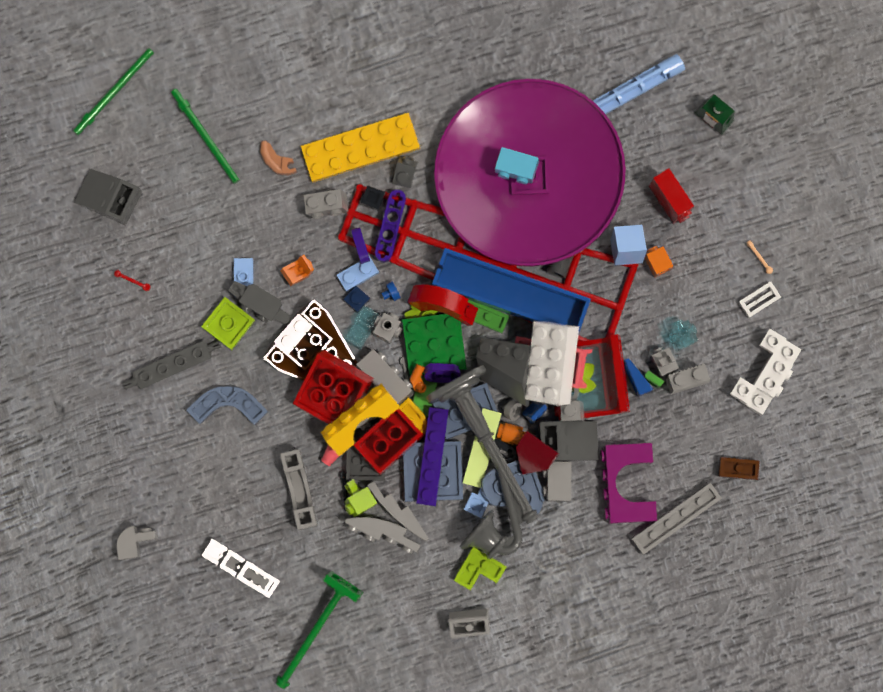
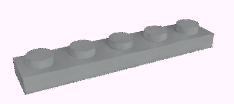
[632,483,722,555]

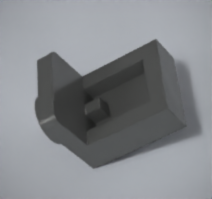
[392,156,418,188]

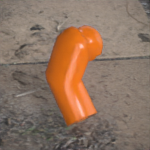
[409,364,426,393]

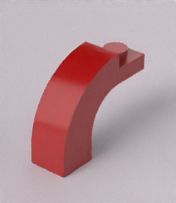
[407,285,479,326]

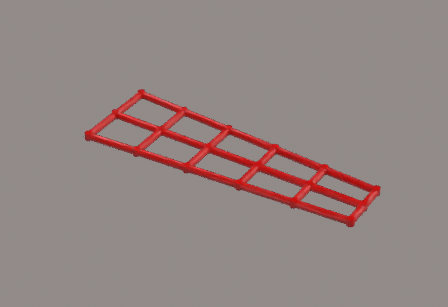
[338,184,639,352]

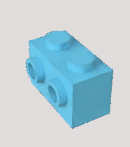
[495,147,539,185]

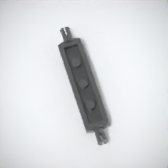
[123,340,221,390]

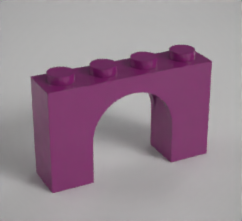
[601,443,657,524]

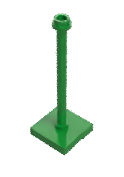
[276,571,364,689]

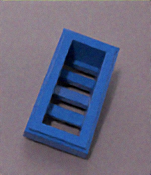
[624,358,653,397]
[522,401,547,424]

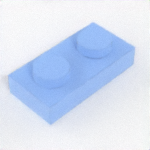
[337,256,379,292]

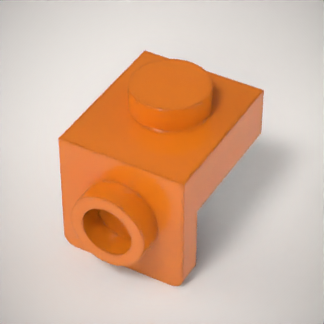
[280,254,314,287]

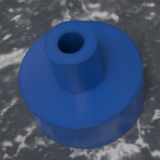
[381,281,401,301]

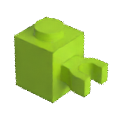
[344,479,377,518]

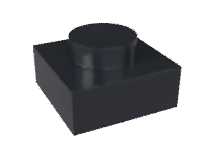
[360,186,385,211]

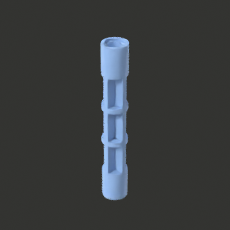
[593,54,685,114]

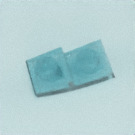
[344,305,380,350]

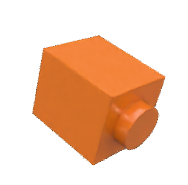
[644,246,674,278]

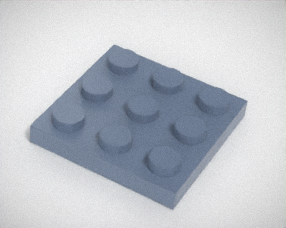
[403,441,463,502]

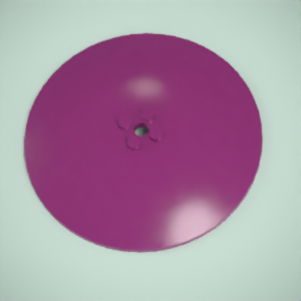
[434,79,626,267]

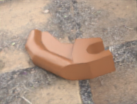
[260,141,297,175]

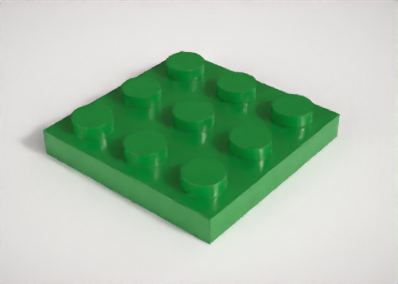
[402,314,467,376]

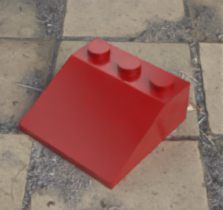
[293,350,374,424]

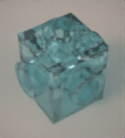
[668,319,699,351]

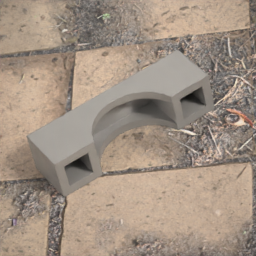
[280,449,318,531]

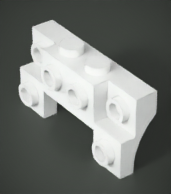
[730,329,801,416]

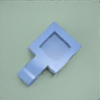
[463,488,488,518]

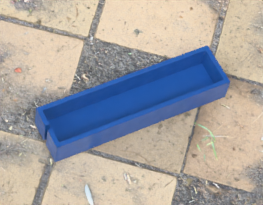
[432,248,591,335]

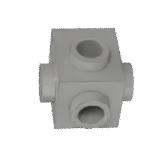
[373,312,403,344]

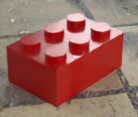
[353,408,423,476]

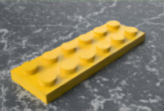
[301,112,420,183]

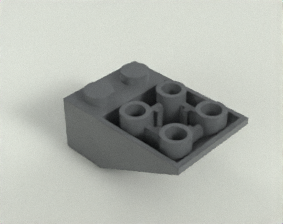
[74,169,142,226]
[539,421,599,462]

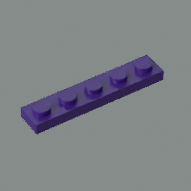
[416,407,449,506]

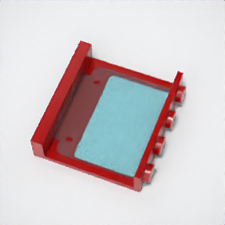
[554,334,630,421]

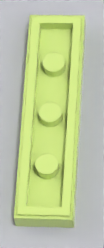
[463,408,501,488]

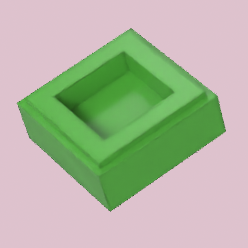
[644,370,664,389]

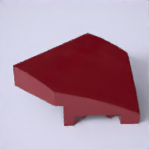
[516,431,559,475]

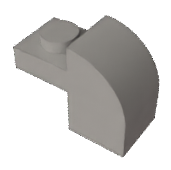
[117,526,158,560]

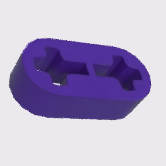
[351,227,370,264]
[424,363,461,383]

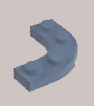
[186,386,268,425]

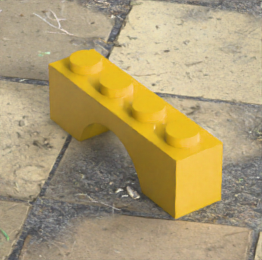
[320,383,400,456]

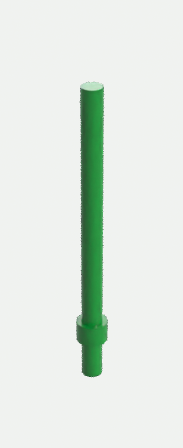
[73,48,154,136]
[171,88,240,184]

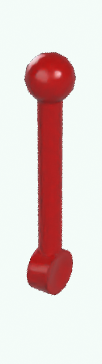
[114,270,151,291]

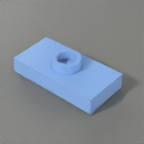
[234,258,254,297]

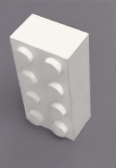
[525,322,579,405]

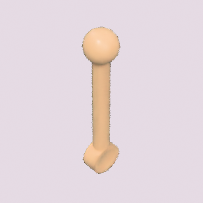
[746,240,773,274]

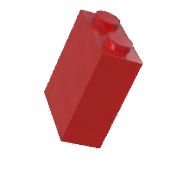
[649,168,694,224]

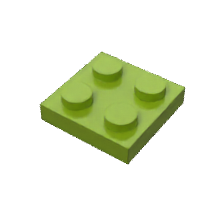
[201,297,256,350]

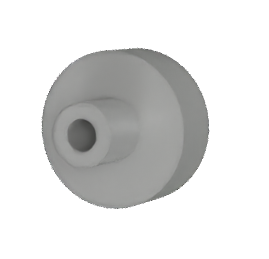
[502,400,523,421]

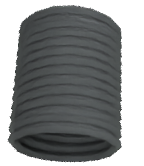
[547,256,574,278]

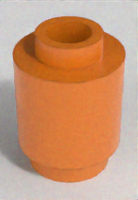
[497,423,526,445]

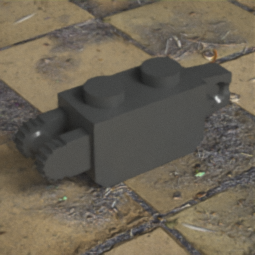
[229,281,291,324]

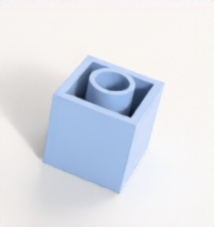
[610,225,647,265]

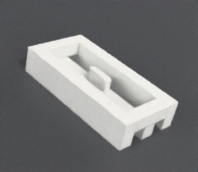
[738,281,781,318]

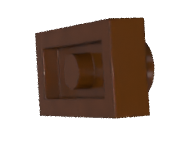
[718,457,760,480]

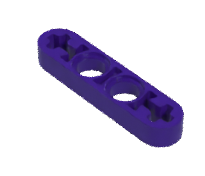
[375,190,406,263]

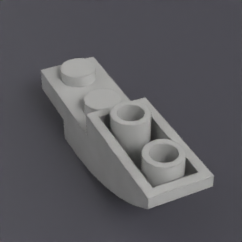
[345,518,421,554]

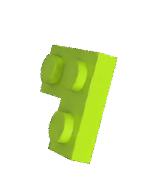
[454,547,507,590]

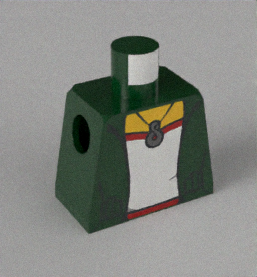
[694,94,735,135]

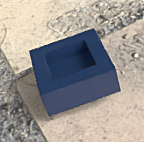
[343,286,370,313]

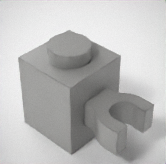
[650,347,679,378]
[561,388,585,421]

